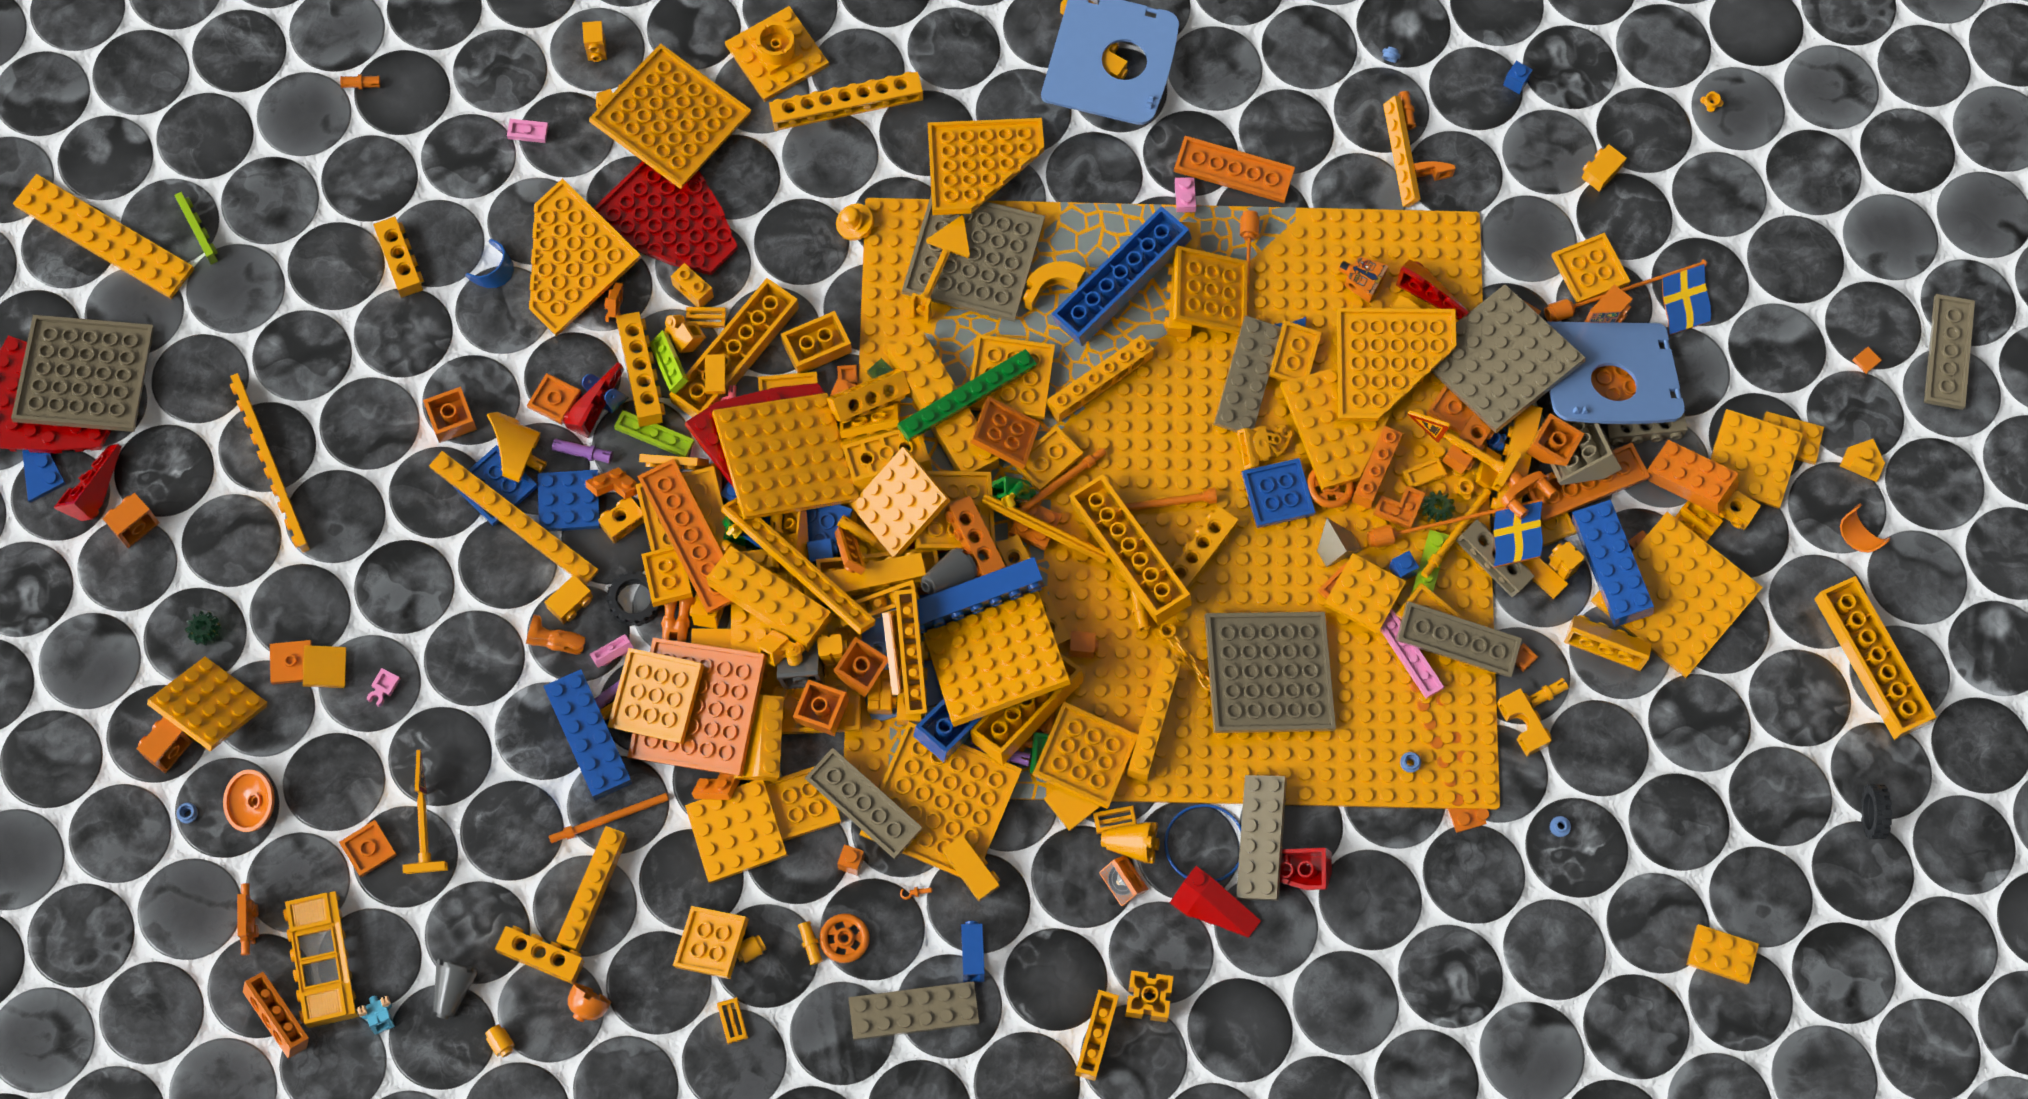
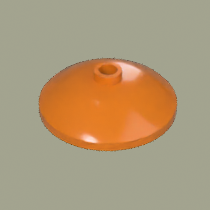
[223,770,275,832]

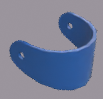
[465,239,514,288]
[582,374,629,413]

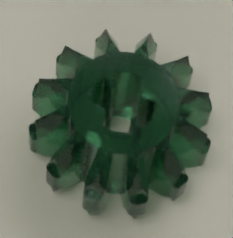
[1421,490,1456,523]
[185,611,221,646]

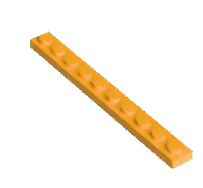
[230,373,310,553]
[429,451,598,586]
[721,498,876,634]

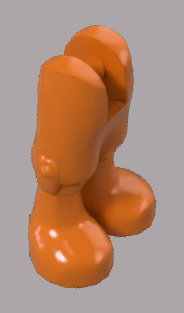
[661,597,696,642]
[526,614,585,655]

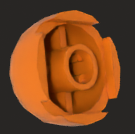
[568,983,611,1022]

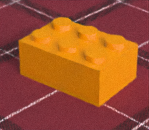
[781,311,852,373]

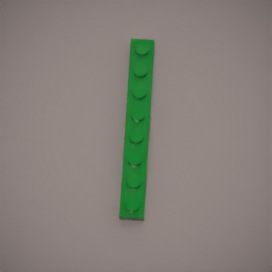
[897,349,1037,442]

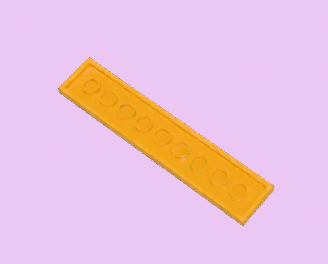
[13,174,194,299]

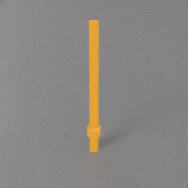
[1421,488,1491,578]

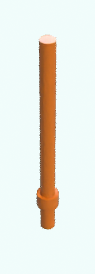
[1018,448,1106,512]
[549,793,669,843]

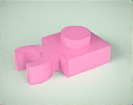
[367,668,401,707]

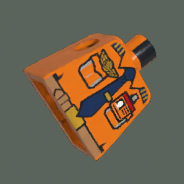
[1338,256,1388,303]

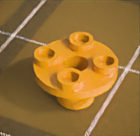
[836,203,874,241]

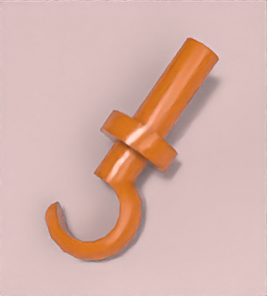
[900,887,932,900]

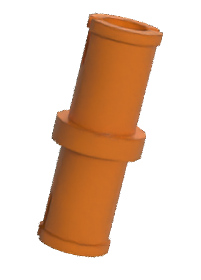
[340,74,380,90]
[1398,91,1416,130]

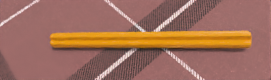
[981,494,1109,564]

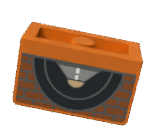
[1099,856,1148,906]

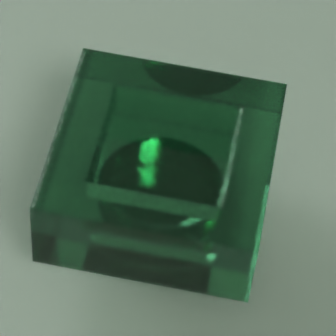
[867,358,893,379]

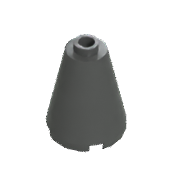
[921,548,977,595]
[433,959,478,1019]

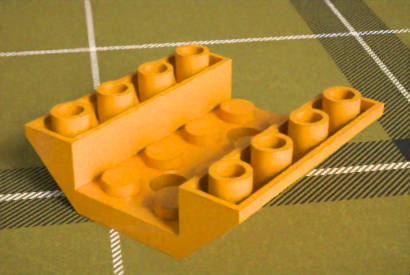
[840,414,933,495]

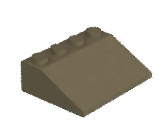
[1551,420,1622,485]

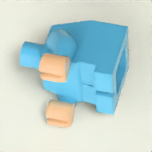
[357,996,395,1035]

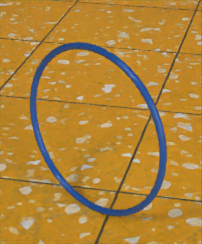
[1164,804,1241,882]

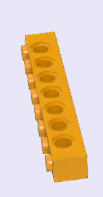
[769,72,923,131]

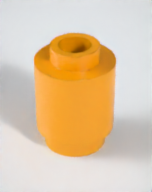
[737,935,766,964]
[485,1024,515,1058]

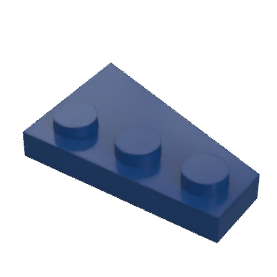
[22,450,66,503]

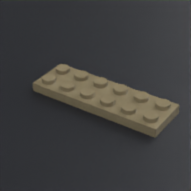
[1924,294,1975,410]
[1213,315,1281,433]
[1396,601,1522,677]
[805,748,923,860]
[1236,775,1287,901]
[849,981,979,1040]

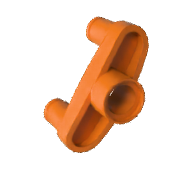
[1501,471,1558,520]

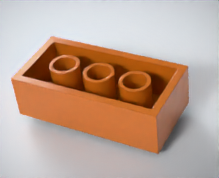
[1647,440,1739,515]

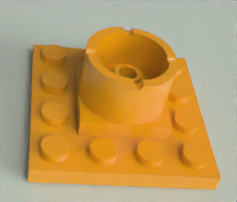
[725,6,829,102]

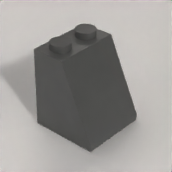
[777,635,825,689]

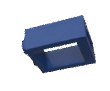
[961,921,985,983]

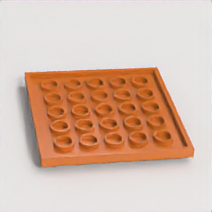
[627,638,767,777]

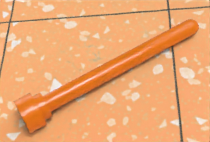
[1125,487,1217,511]

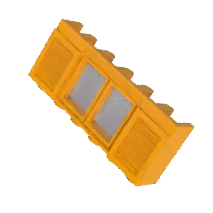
[283,891,359,1028]

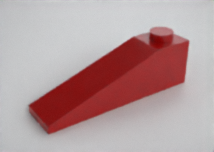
[1396,259,1469,320]
[564,362,624,438]
[54,444,122,521]
[1280,848,1332,890]
[1170,866,1261,938]

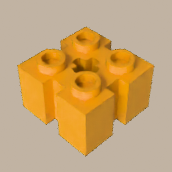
[1125,970,1173,1022]

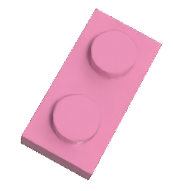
[507,119,549,143]
[1174,178,1196,212]
[590,634,634,668]

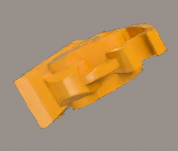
[1237,424,1293,470]

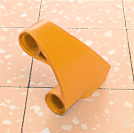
[487,412,541,482]

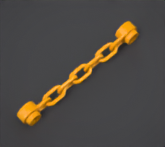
[1159,622,1211,693]

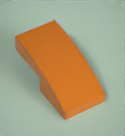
[1414,161,1456,181]

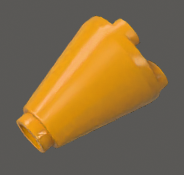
[1101,822,1160,864]

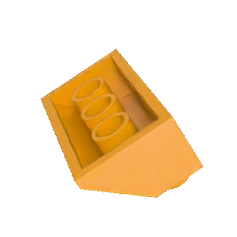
[1564,615,1652,671]
[734,695,784,782]

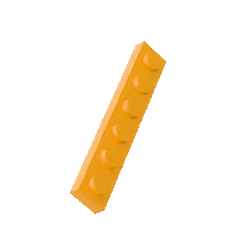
[1383,96,1421,208]

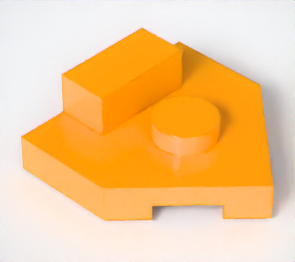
[1840,439,1885,482]

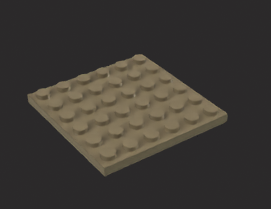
[902,196,1045,322]
[1431,285,1586,433]
[11,315,154,432]
[1204,612,1336,733]

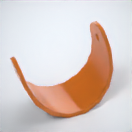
[1840,503,1890,553]

